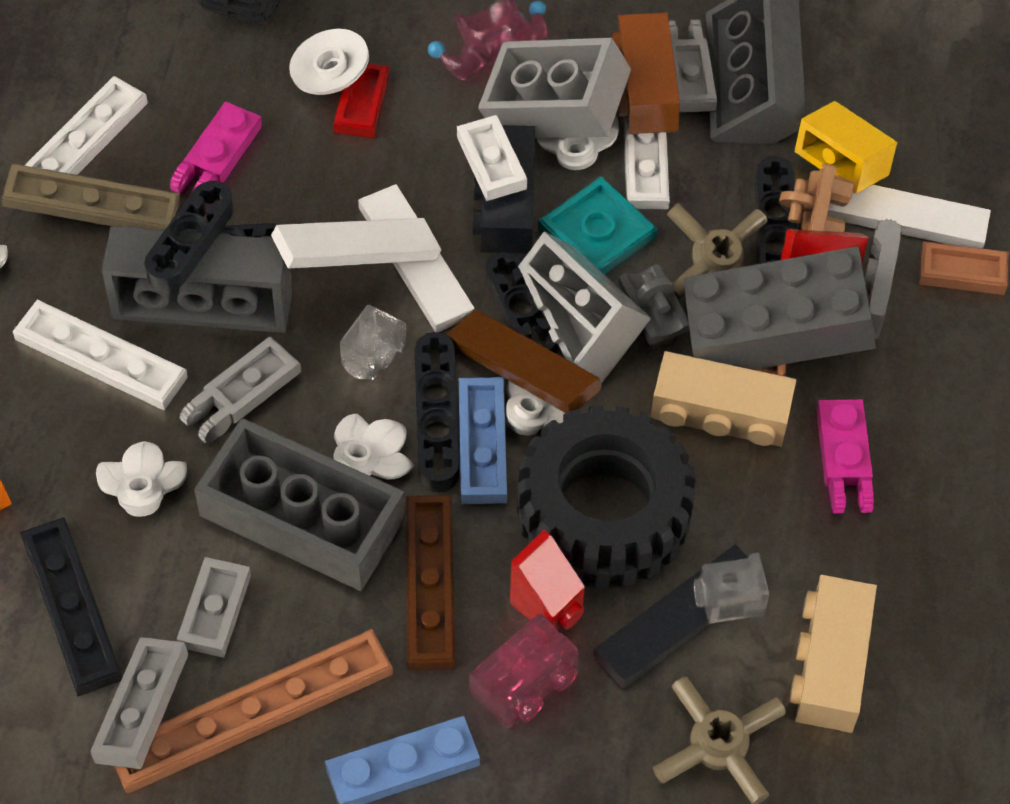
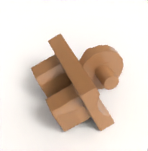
[779,164,854,232]

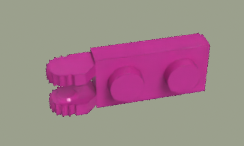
[169,102,262,194]
[816,399,874,513]

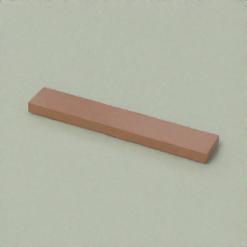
[114,629,393,794]

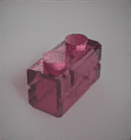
[469,614,579,729]

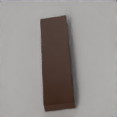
[445,309,602,413]
[406,495,455,670]

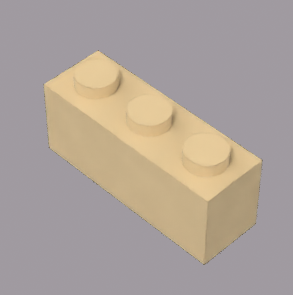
[651,351,797,447]
[789,575,877,733]

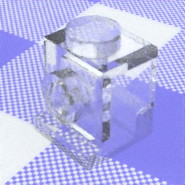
[340,304,407,381]
[694,552,770,624]

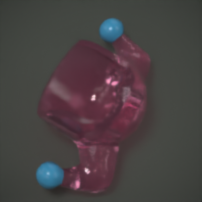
[428,0,547,80]

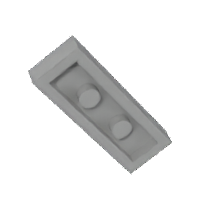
[90,637,189,769]

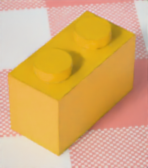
[794,101,897,194]

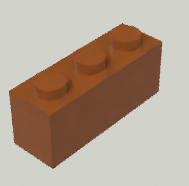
[611,12,680,134]

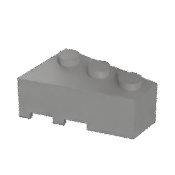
[518,232,651,384]

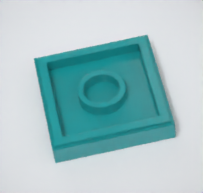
[538,176,658,275]

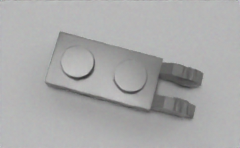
[669,19,717,113]
[864,218,902,340]
[179,337,301,444]

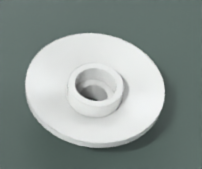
[290,29,369,95]

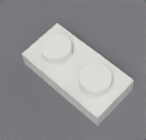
[457,115,527,201]

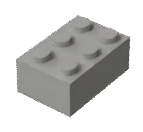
[478,38,631,138]

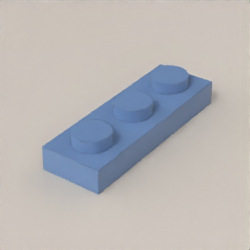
[459,377,507,504]
[325,716,480,804]

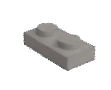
[176,557,251,658]

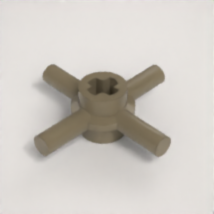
[667,203,768,301]
[653,676,786,804]

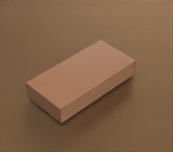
[919,241,1009,295]

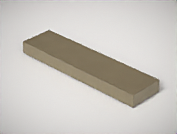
[2,163,180,230]

